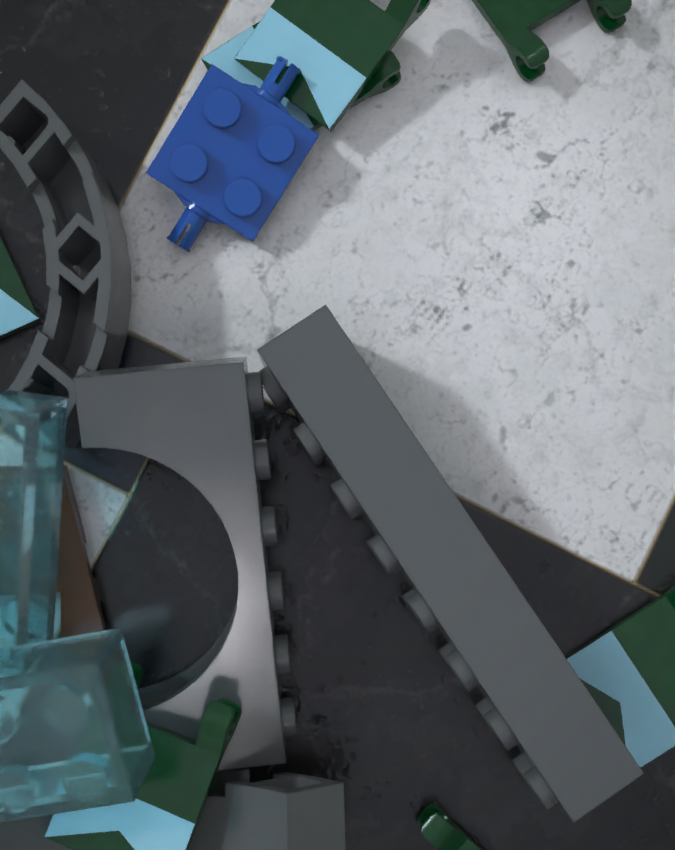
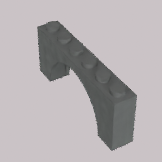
[73,356,298,770]

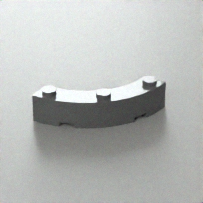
[0,79,131,449]
[0,768,346,850]

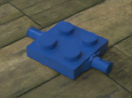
[146,56,319,252]

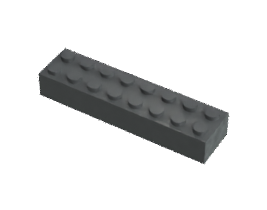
[257,305,644,823]

